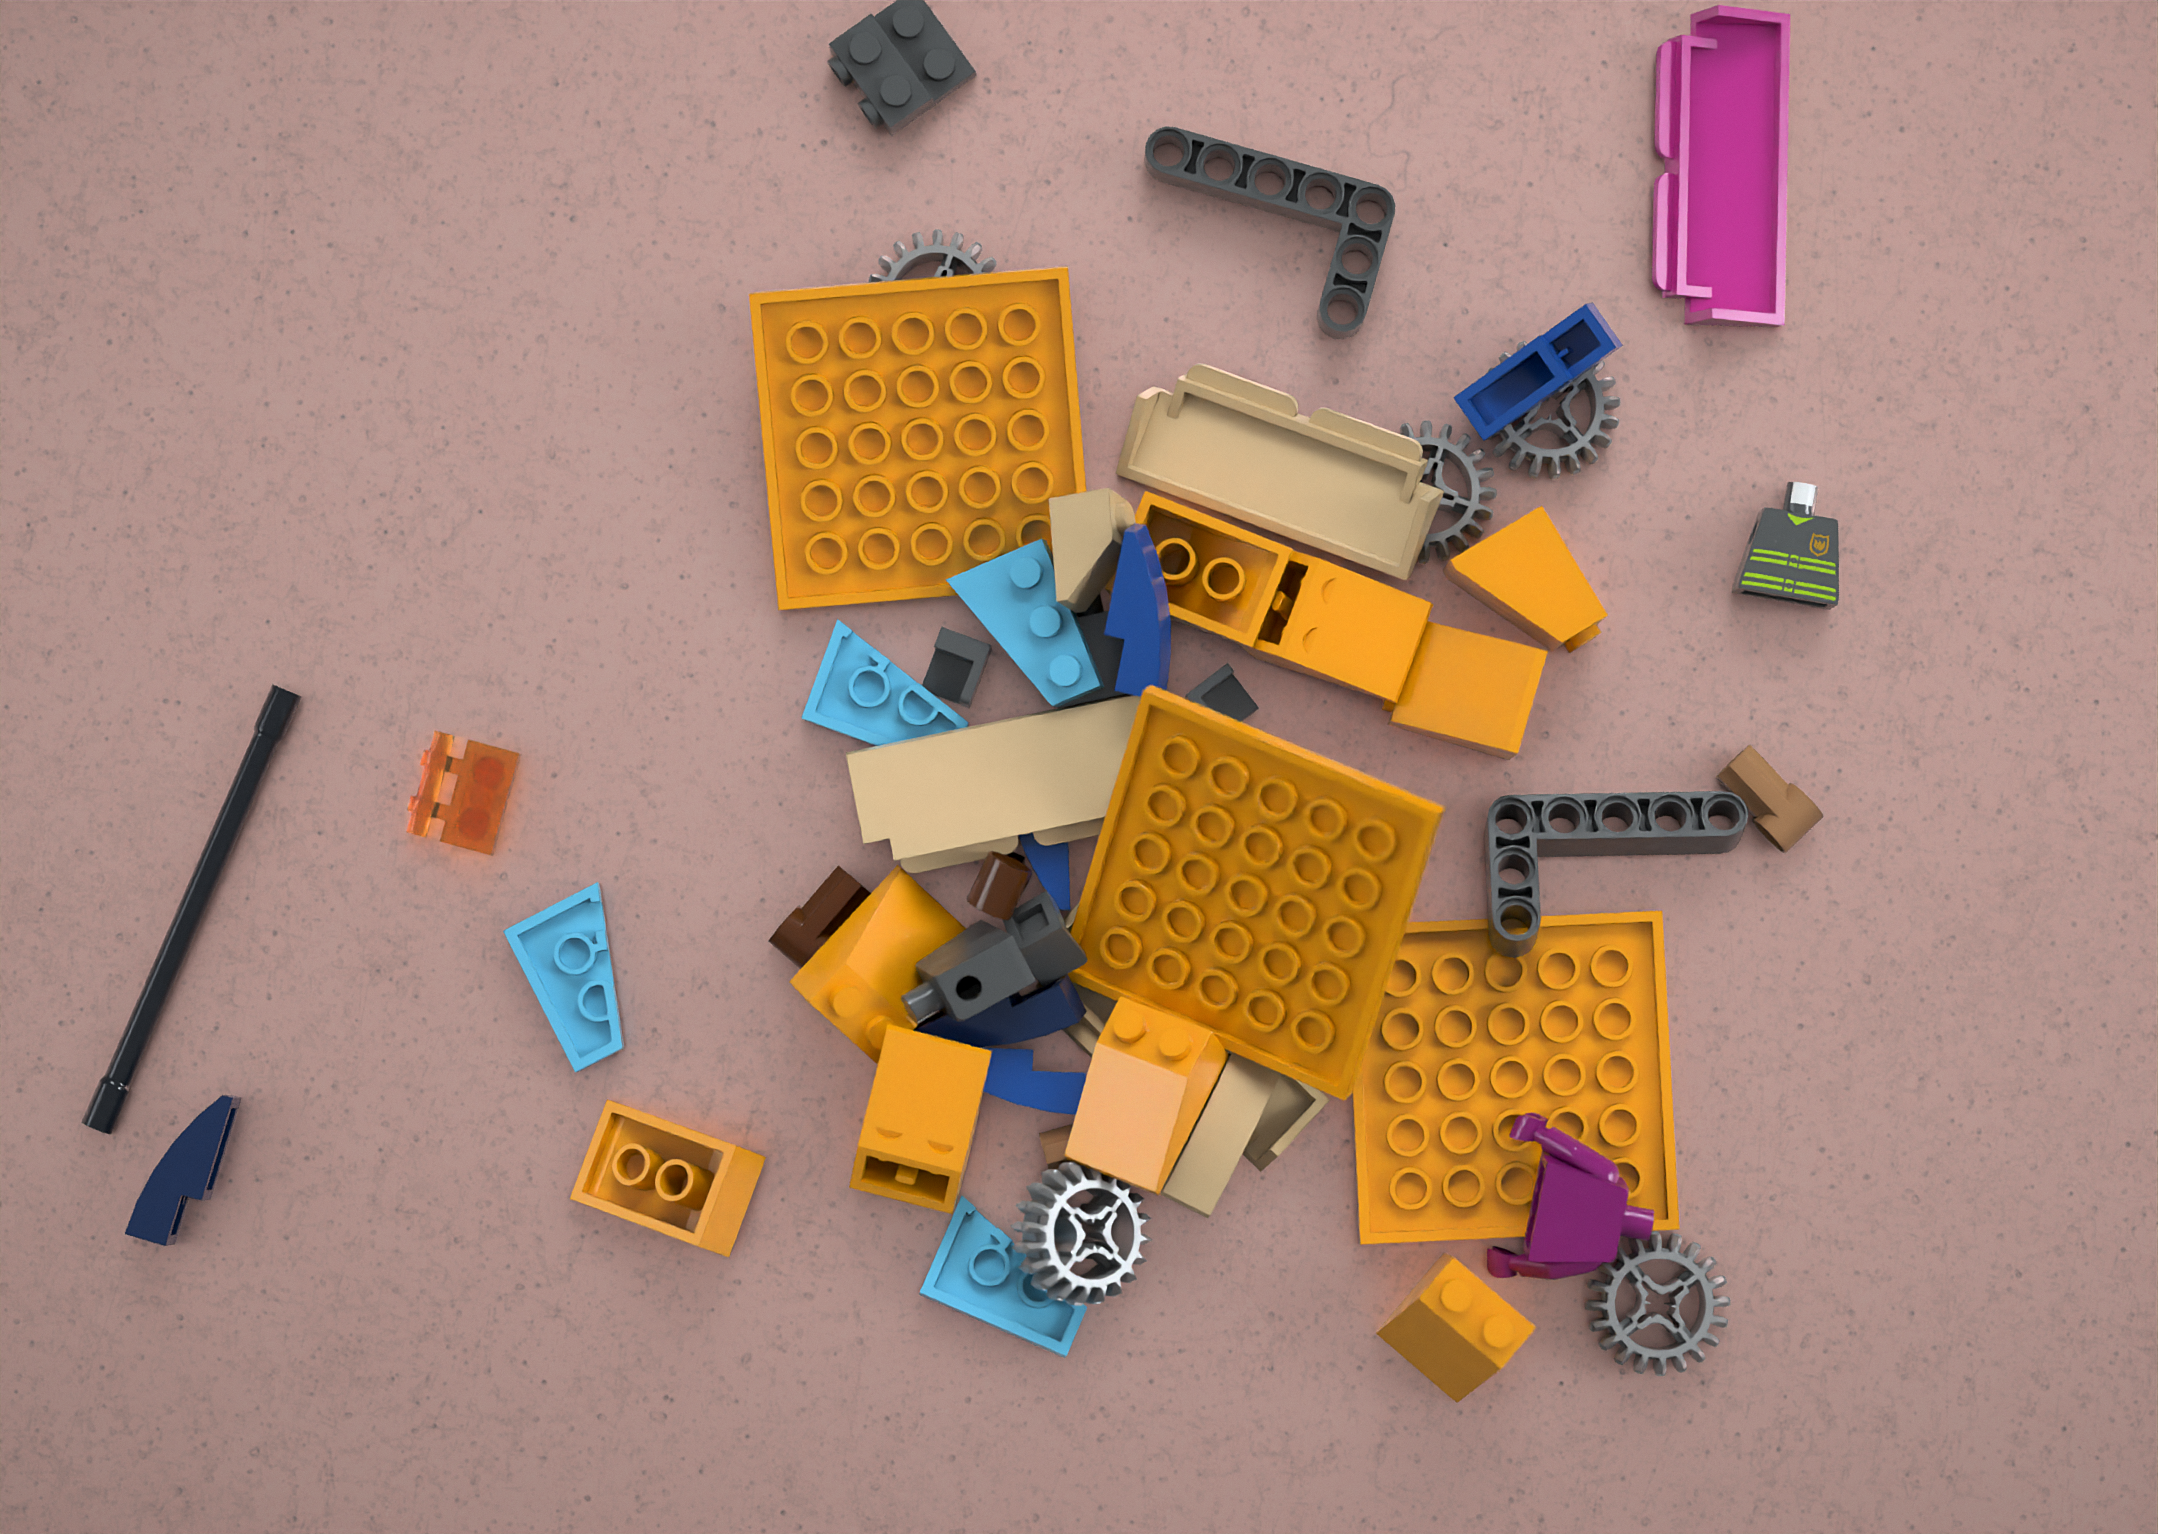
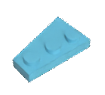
[946,539,1104,707]
[801,619,969,746]
[503,882,624,1073]
[919,1196,1087,1358]

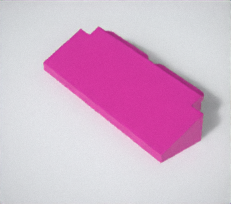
[1652,5,1790,327]

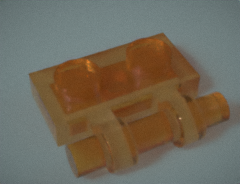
[406,731,521,856]

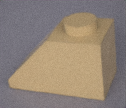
[1049,488,1136,613]

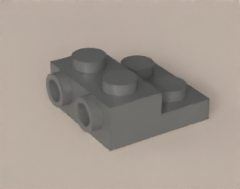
[827,0,976,136]

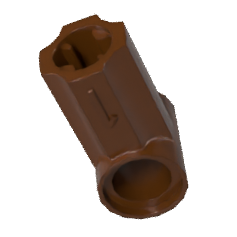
[967,851,1032,920]
[768,865,871,969]

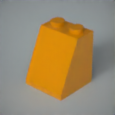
[1442,506,1608,653]
[1382,621,1548,761]
[1376,1252,1536,1403]

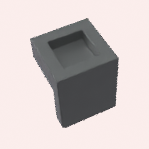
[922,627,992,708]
[1185,663,1259,722]
[1003,890,1088,987]

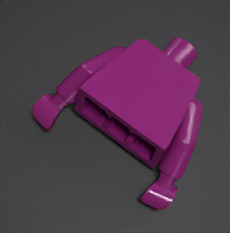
[1487,1112,1654,1280]

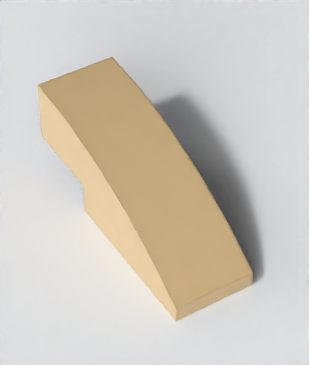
[1160,1051,1281,1218]

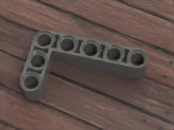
[1144,126,1395,339]
[1484,791,1748,958]

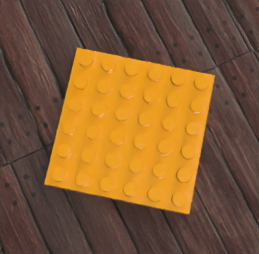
[749,266,1086,610]
[1068,685,1445,1101]
[1352,911,1680,1245]

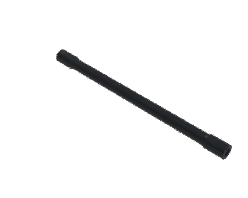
[81,684,301,1135]

